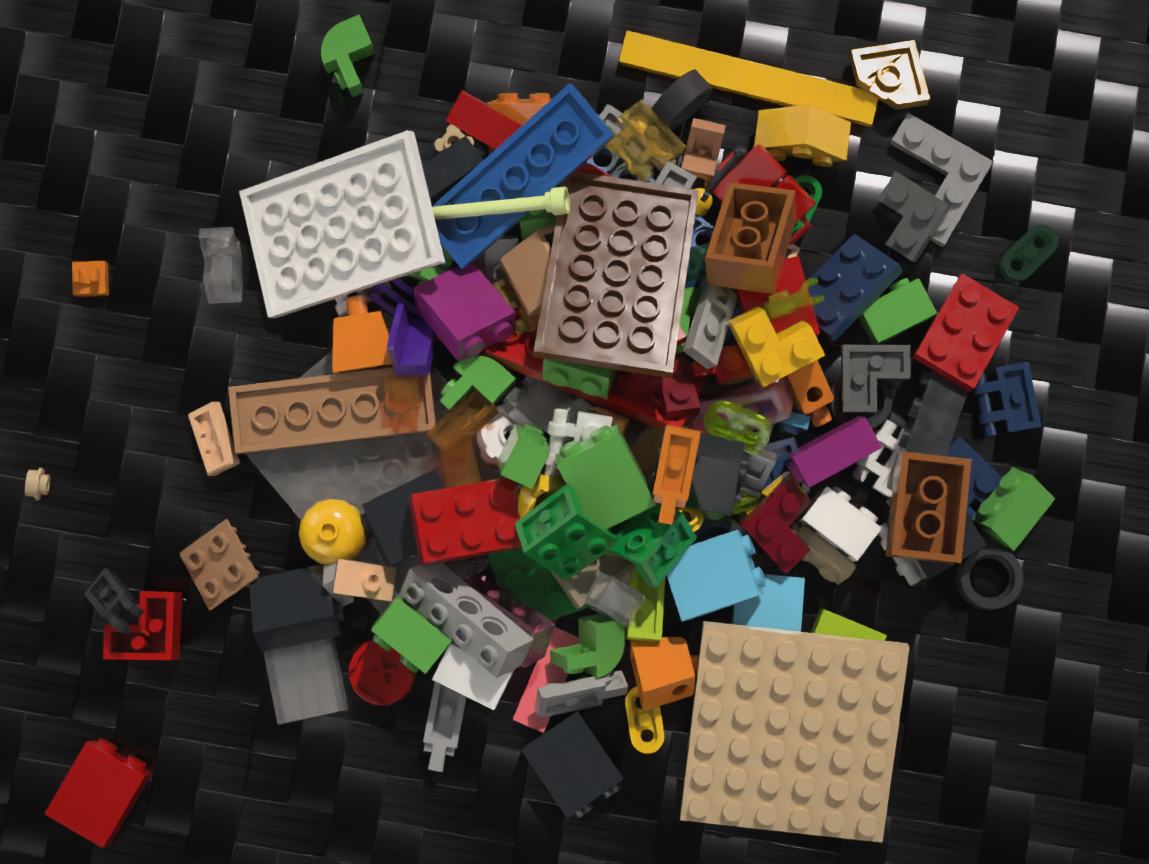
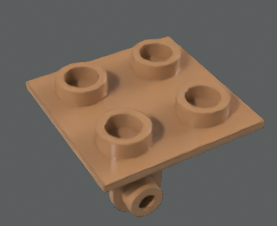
[179,519,260,611]

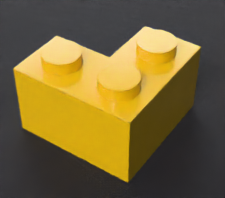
[754,104,851,167]
[727,306,825,387]

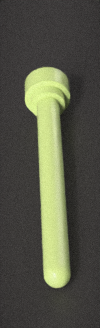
[432,187,570,220]

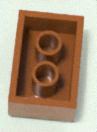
[705,182,796,294]
[885,451,972,564]

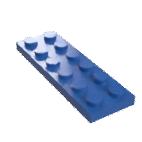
[432,83,616,269]

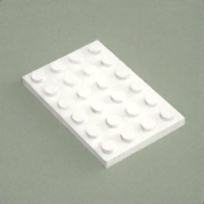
[239,130,445,318]

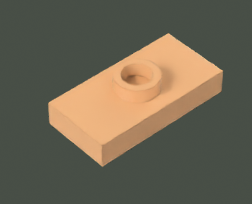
[188,402,240,476]
[333,559,397,601]

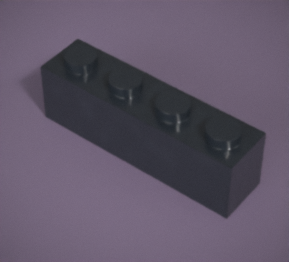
[896,367,968,456]

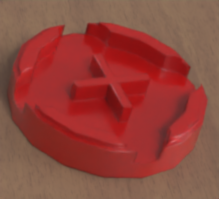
[349,640,416,705]

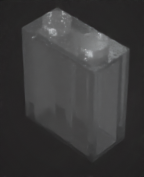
[264,637,348,724]

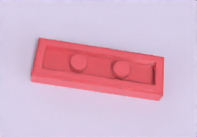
[513,626,579,733]

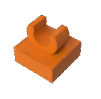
[72,261,109,297]

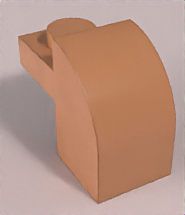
[682,118,726,189]

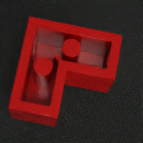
[103,591,182,660]

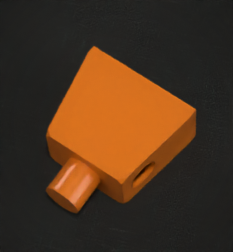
[332,295,393,374]
[779,360,834,427]
[630,637,699,710]

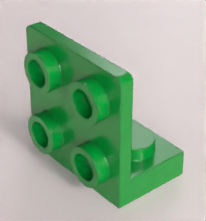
[515,484,618,580]
[606,502,697,588]

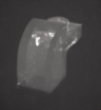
[199,227,243,304]
[584,572,646,628]

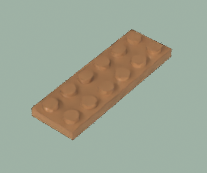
[228,367,437,455]

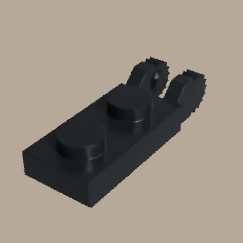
[84,568,144,634]

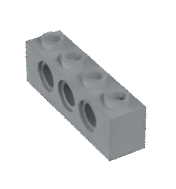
[399,563,534,678]

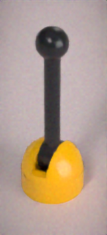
[694,146,747,217]

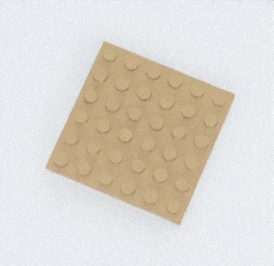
[680,621,909,842]

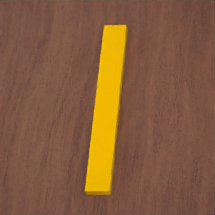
[619,31,878,127]

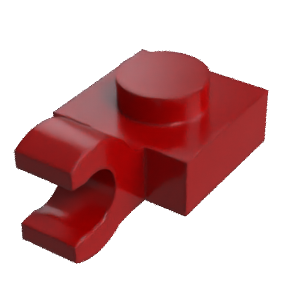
[689,345,751,385]

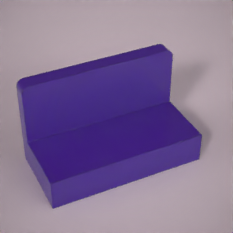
[387,301,437,376]

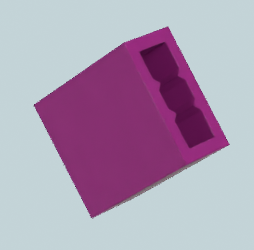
[414,263,515,362]
[786,416,882,487]

